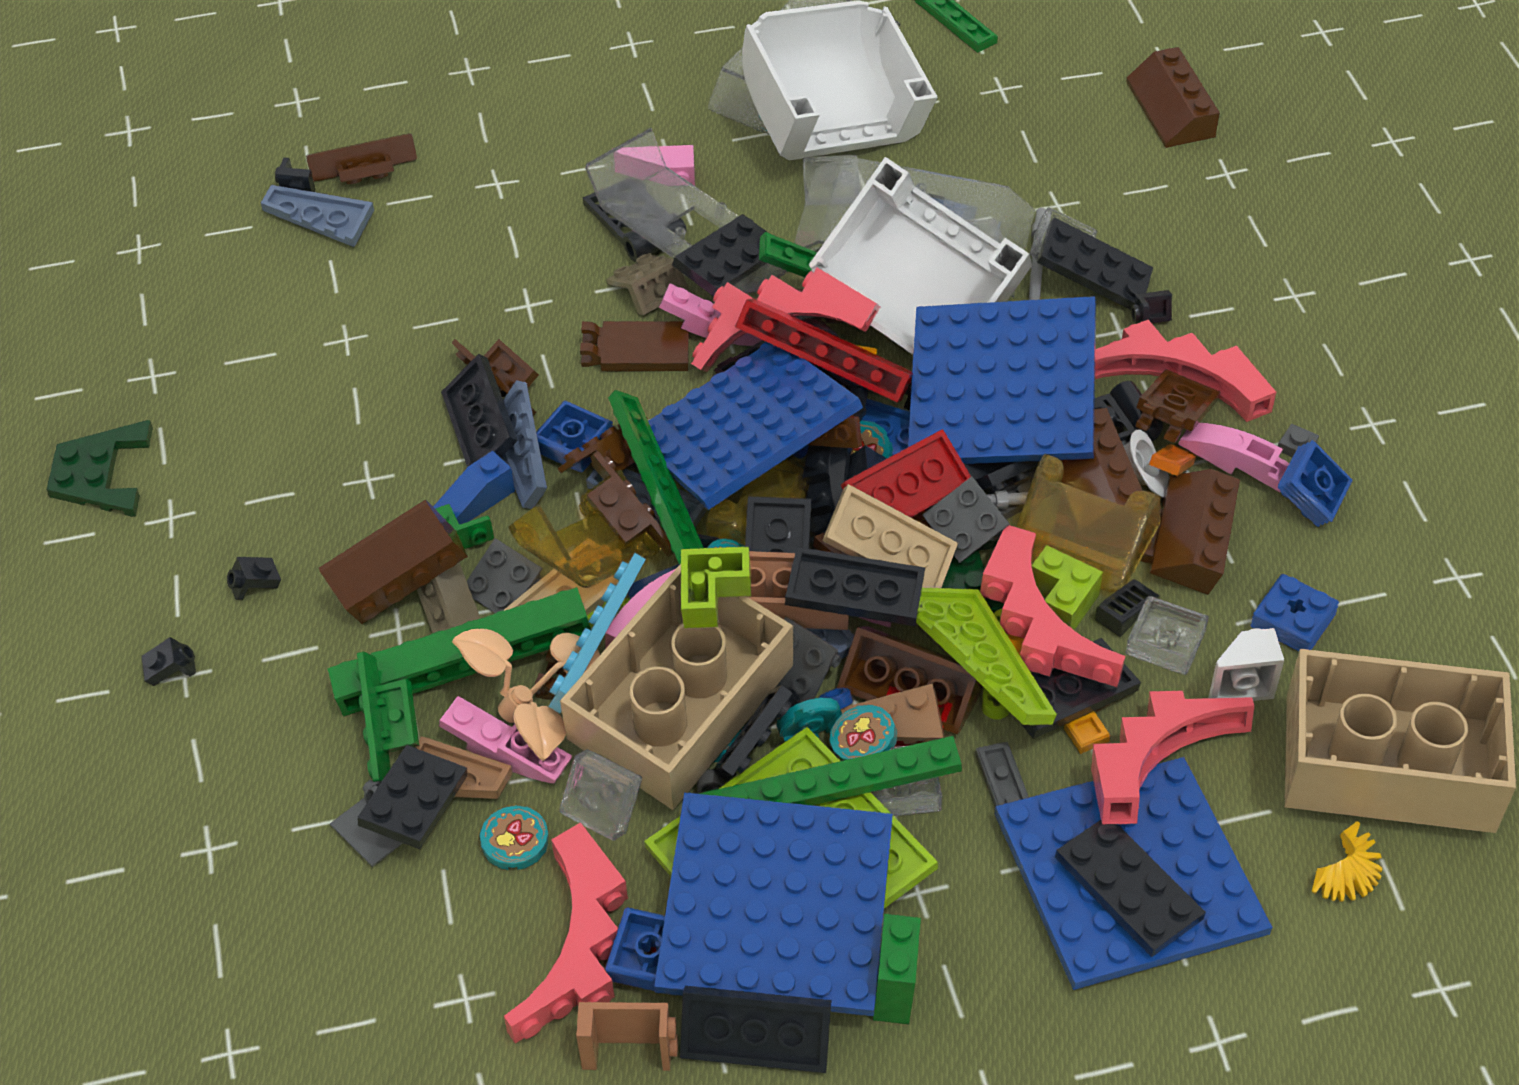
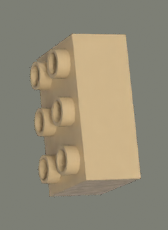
[560,564,793,810]
[1285,649,1516,833]

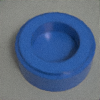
[819,688,853,709]

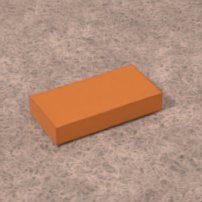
[1149,444,1197,476]

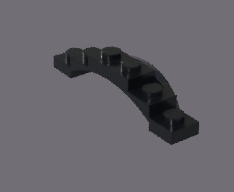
[802,385,868,549]

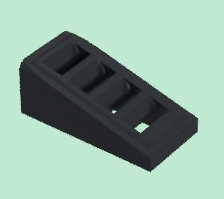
[1095,579,1160,637]

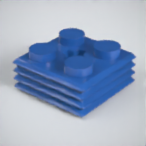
[536,401,613,472]
[1278,440,1352,527]
[1250,574,1339,651]
[605,907,672,995]

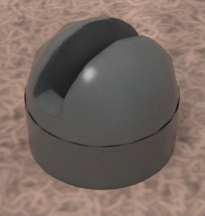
[697,769,724,794]

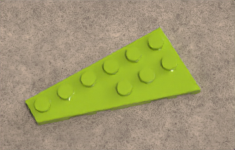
[916,588,1057,725]

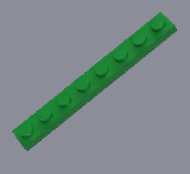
[608,390,703,565]
[699,736,962,805]

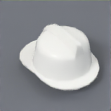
[1123,430,1170,498]

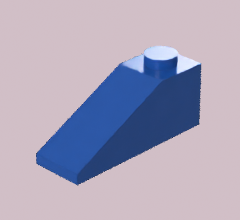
[433,451,515,525]

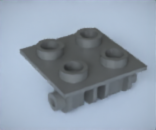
[923,476,1010,563]
[467,538,543,613]
[780,617,842,702]
[330,780,403,867]

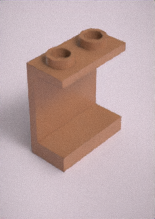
[576,1002,678,1071]

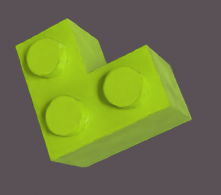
[1031,545,1103,630]
[681,547,751,628]

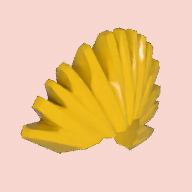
[1312,821,1382,902]

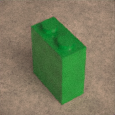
[873,914,921,1025]

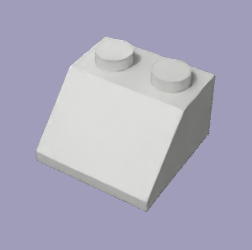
[1208,628,1284,701]

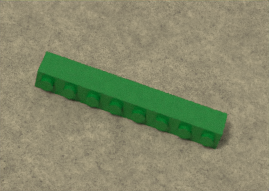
[327,587,591,717]

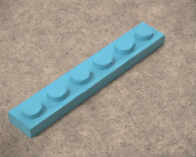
[548,553,646,713]

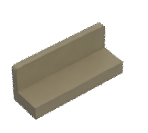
[417,563,480,633]

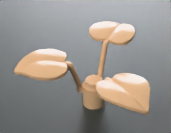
[452,629,600,761]

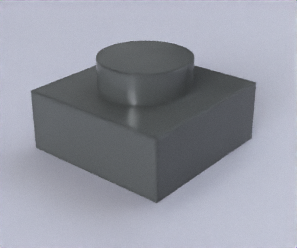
[1278,424,1319,457]

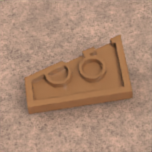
[841,684,945,744]
[414,736,513,799]

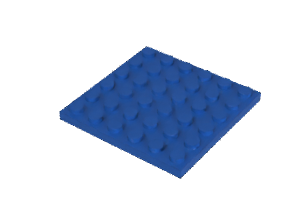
[908,296,1096,464]
[648,342,863,510]
[994,757,1273,990]
[654,792,893,1016]

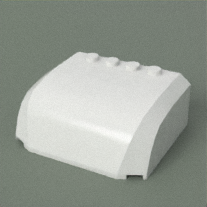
[742,0,938,160]
[809,157,1032,355]

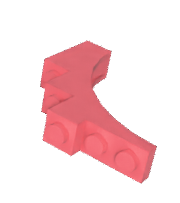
[691,267,881,372]
[1095,319,1276,422]
[980,525,1125,687]
[1091,691,1254,824]
[504,822,628,1044]

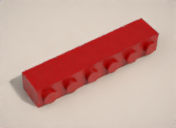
[735,298,913,402]

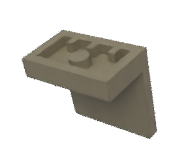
[606,253,689,315]

